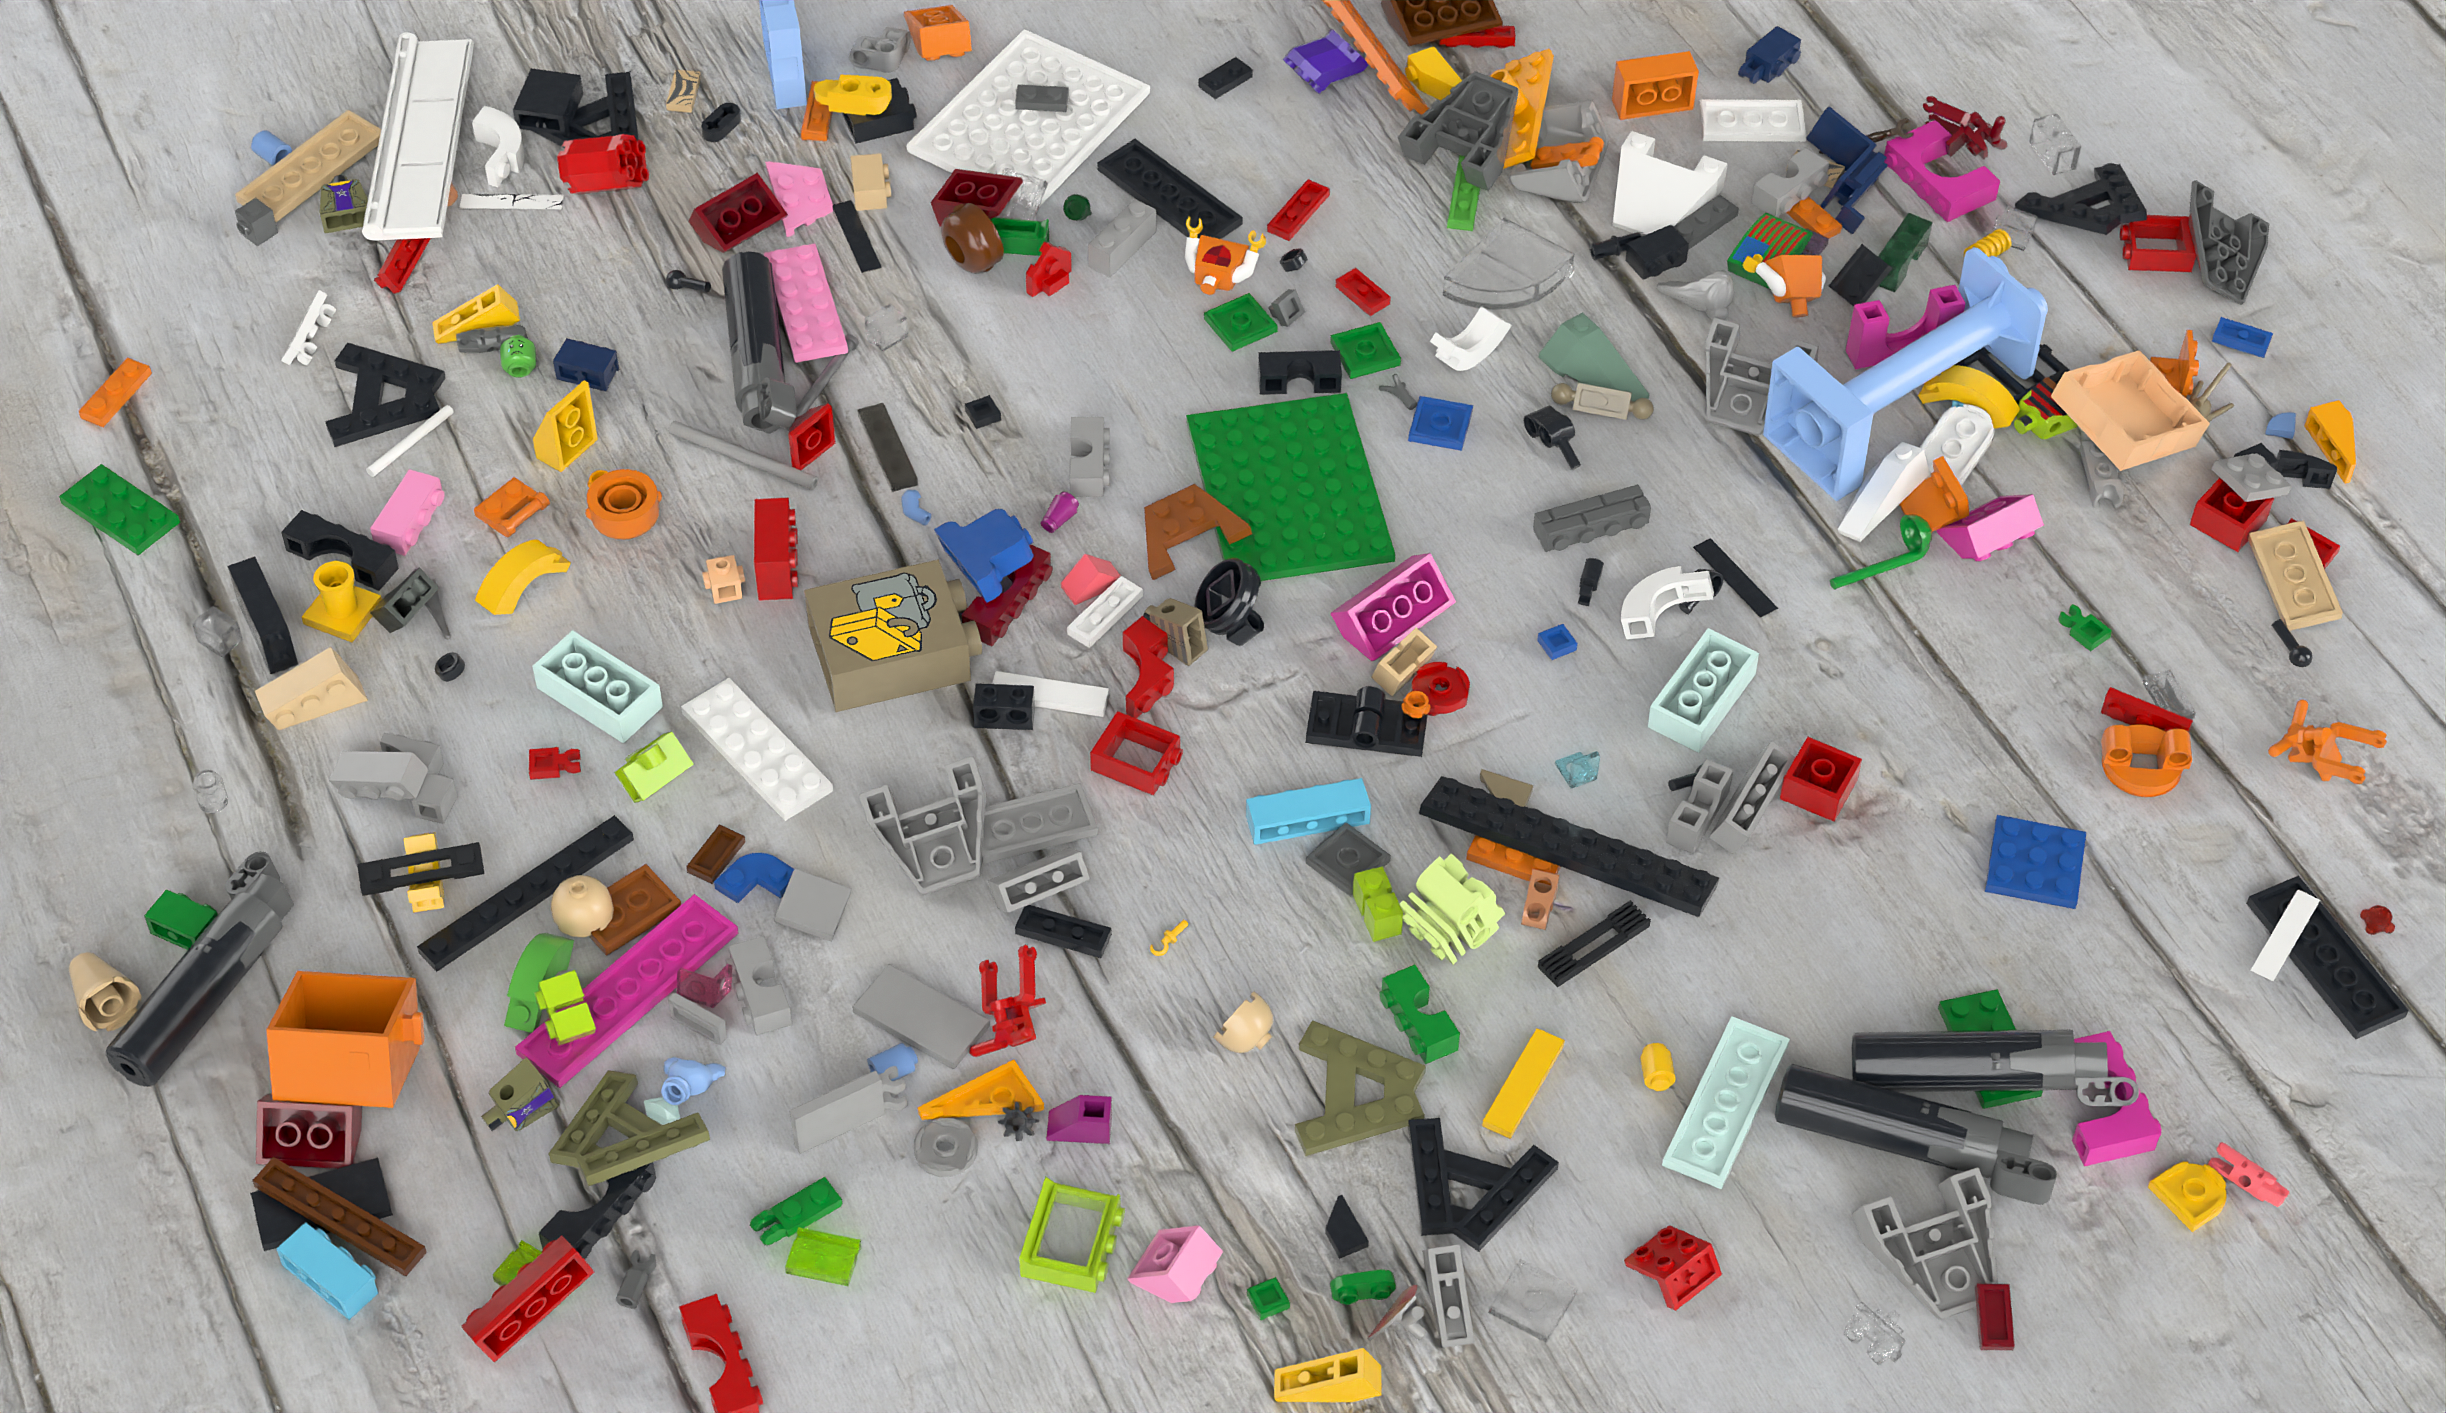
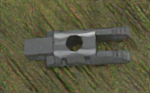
[456,325,528,353]

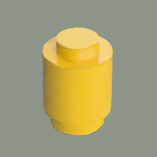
[1640,1043,1676,1091]

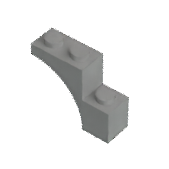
[380,733,458,824]

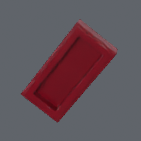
[1975,1283,2015,1351]

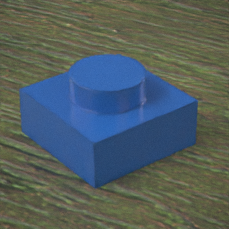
[1537,624,1578,660]

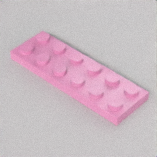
[764,243,848,363]

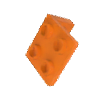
[2150,330,2199,398]
[1899,456,1969,532]

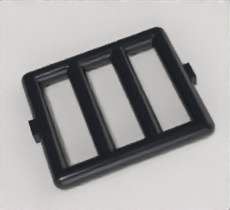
[1955,344,2070,406]

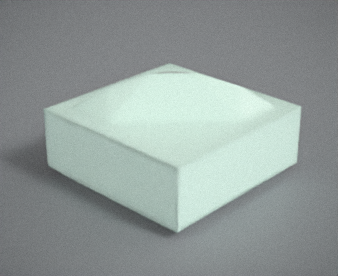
[644,1097,680,1125]

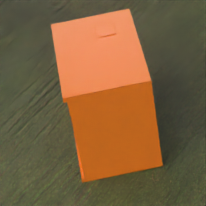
[266,971,424,1108]

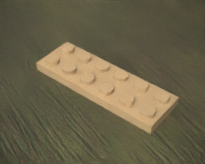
[235,110,381,222]

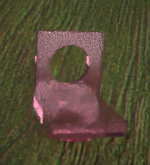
[676,964,732,1008]

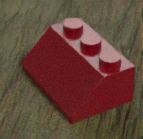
[688,172,788,253]
[256,1094,362,1169]

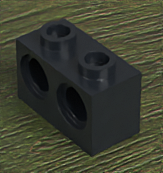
[973,683,1035,730]

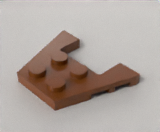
[1144,484,1252,580]

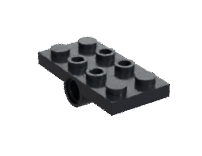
[1305,686,1428,757]

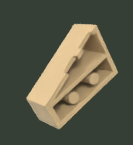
[255,647,368,730]

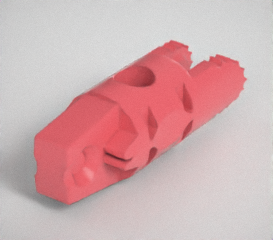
[2208,1142,2290,1207]

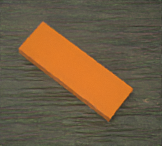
[801,81,833,141]

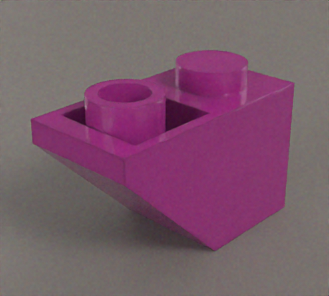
[1046,1095,1112,1144]

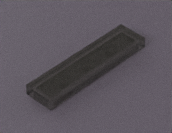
[857,403,918,492]

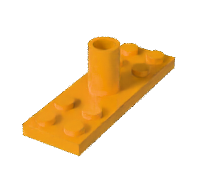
[1490,48,1554,169]

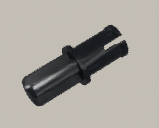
[1589,232,1642,260]

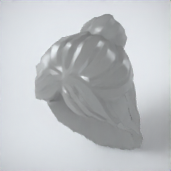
[1657,269,1734,320]

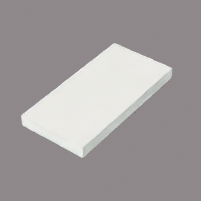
[1699,99,1806,142]

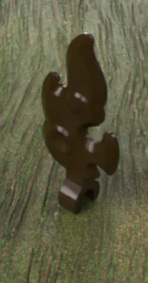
[1819,119,1914,154]

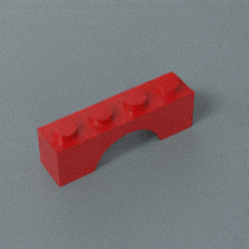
[679,1294,764,1413]

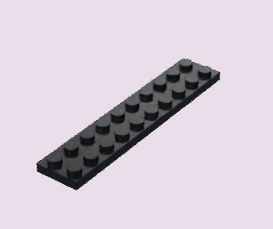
[1419,776,1719,917]

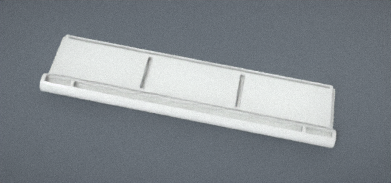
[362,32,474,240]

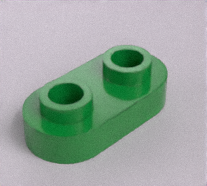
[1330,1269,1396,1305]

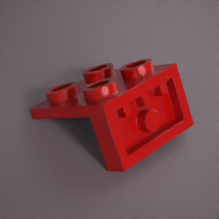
[1624,1226,1722,1311]

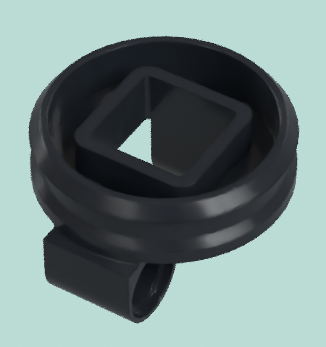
[1194,558,1264,646]

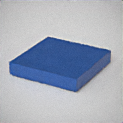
[1408,396,1473,451]

